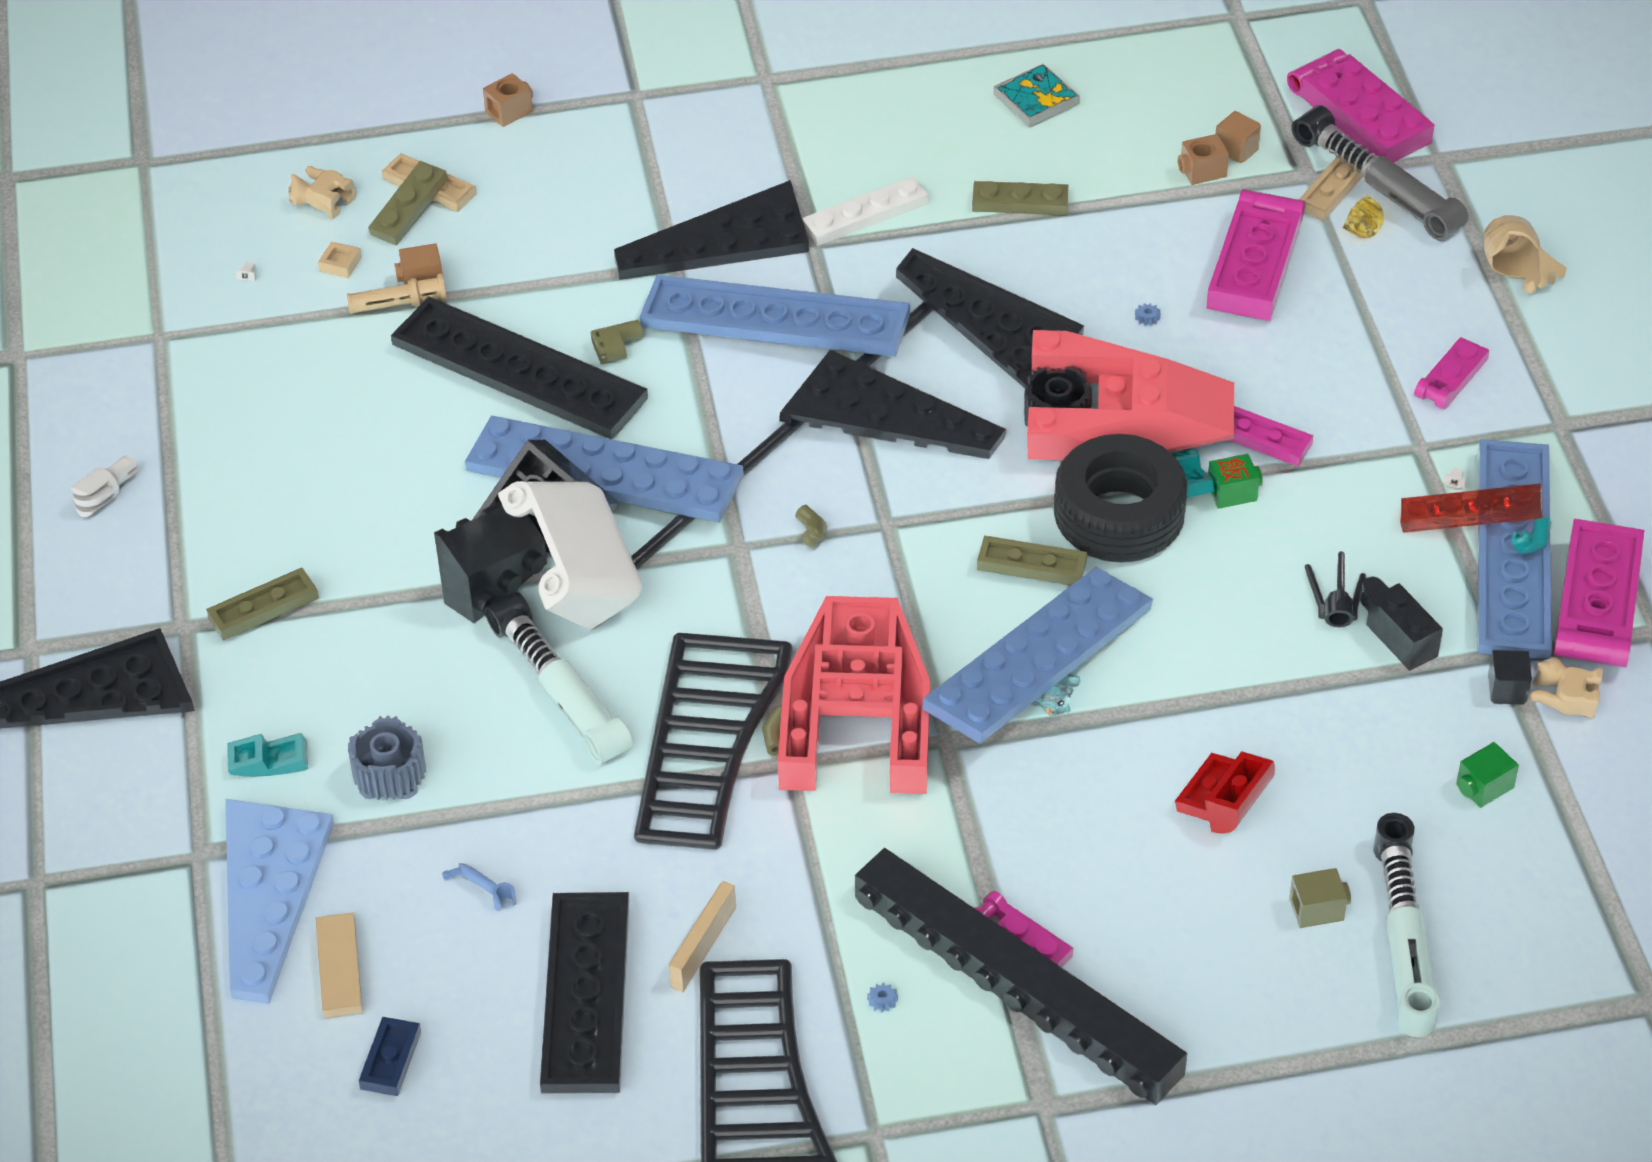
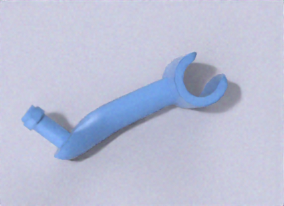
[442,863,517,911]

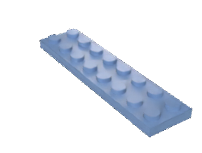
[639,275,910,357]
[465,415,744,523]
[1477,439,1552,659]
[922,567,1153,744]

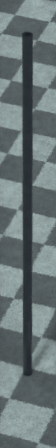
[631,302,933,570]

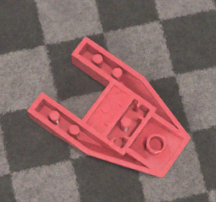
[1027,330,1234,460]
[778,596,930,794]

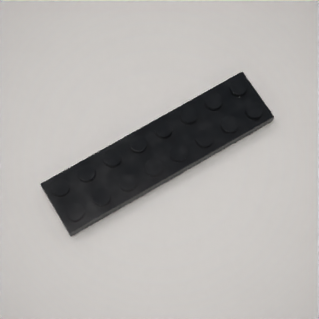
[391,296,648,439]

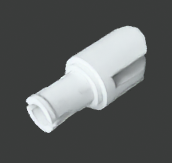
[70,455,138,517]

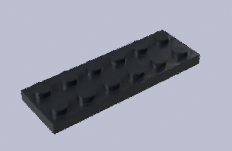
[540,892,630,1093]

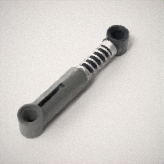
[1291,105,1469,241]

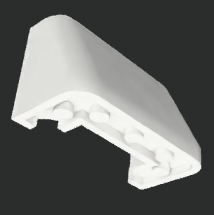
[498,482,642,630]

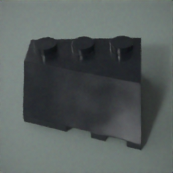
[472,439,620,554]
[434,501,547,624]

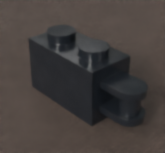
[1360,576,1443,671]

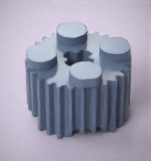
[348,715,426,800]

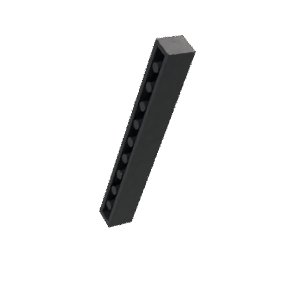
[855,847,1187,1105]

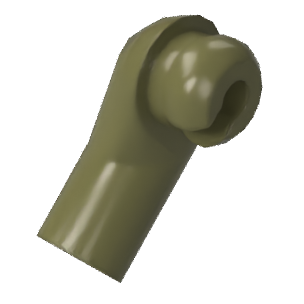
[795,504,827,548]
[762,705,782,756]

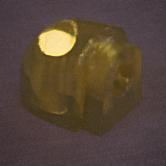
[1343,195,1384,238]

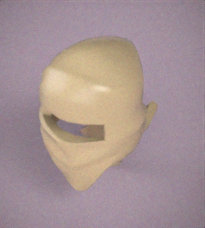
[1483,215,1567,294]

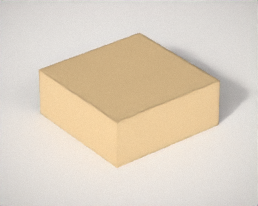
[318,241,362,278]

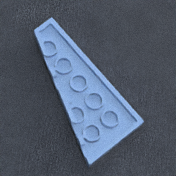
[225,799,334,1004]

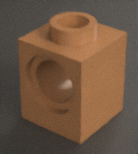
[482,73,533,127]
[1177,134,1229,185]

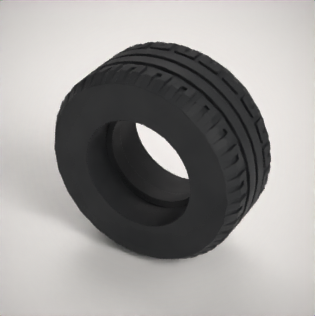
[1054,434,1188,563]

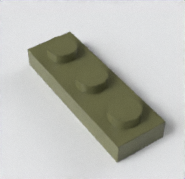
[368,161,448,246]
[972,181,1069,215]
[977,535,1087,585]
[206,567,319,641]

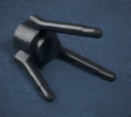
[1304,551,1366,628]

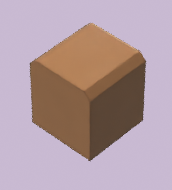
[1215,110,1261,163]

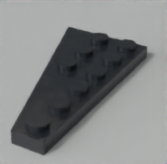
[614,180,809,280]
[896,248,1084,388]
[779,350,1006,459]
[0,628,195,729]

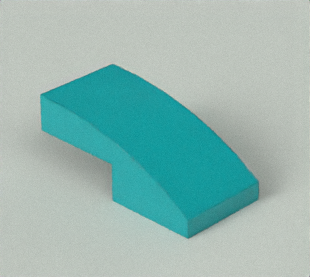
[1171,448,1214,498]
[227,732,308,777]

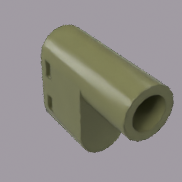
[590,319,643,364]

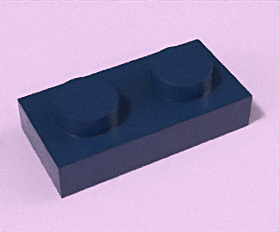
[358,1016,421,1096]

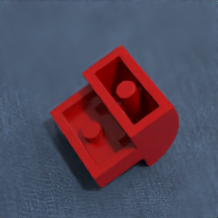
[1175,751,1275,834]

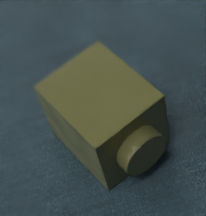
[1289,868,1351,928]

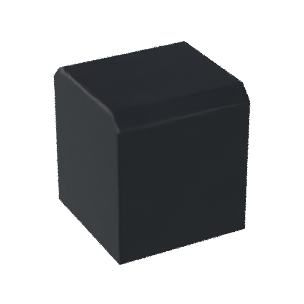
[1488,650,1532,705]

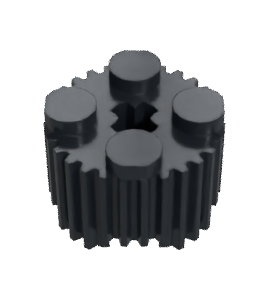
[1024,366,1092,427]

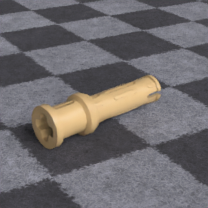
[347,273,448,314]

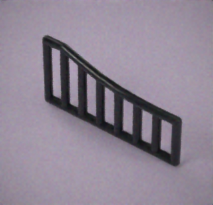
[634,632,793,850]
[699,959,837,1162]

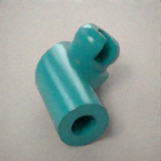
[1511,516,1552,555]

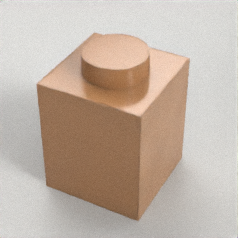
[394,243,443,284]

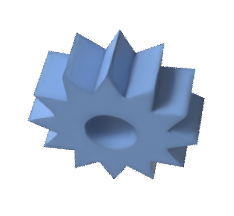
[1135,303,1161,326]
[867,982,898,1013]

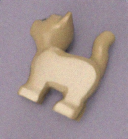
[288,166,356,220]
[1530,657,1603,718]

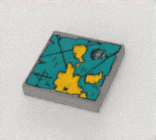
[993,64,1080,127]

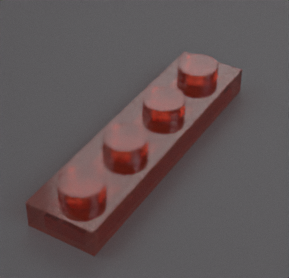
[1400,483,1543,533]

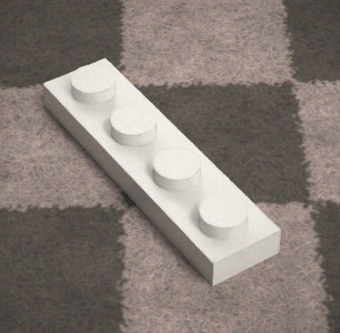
[802,176,929,246]

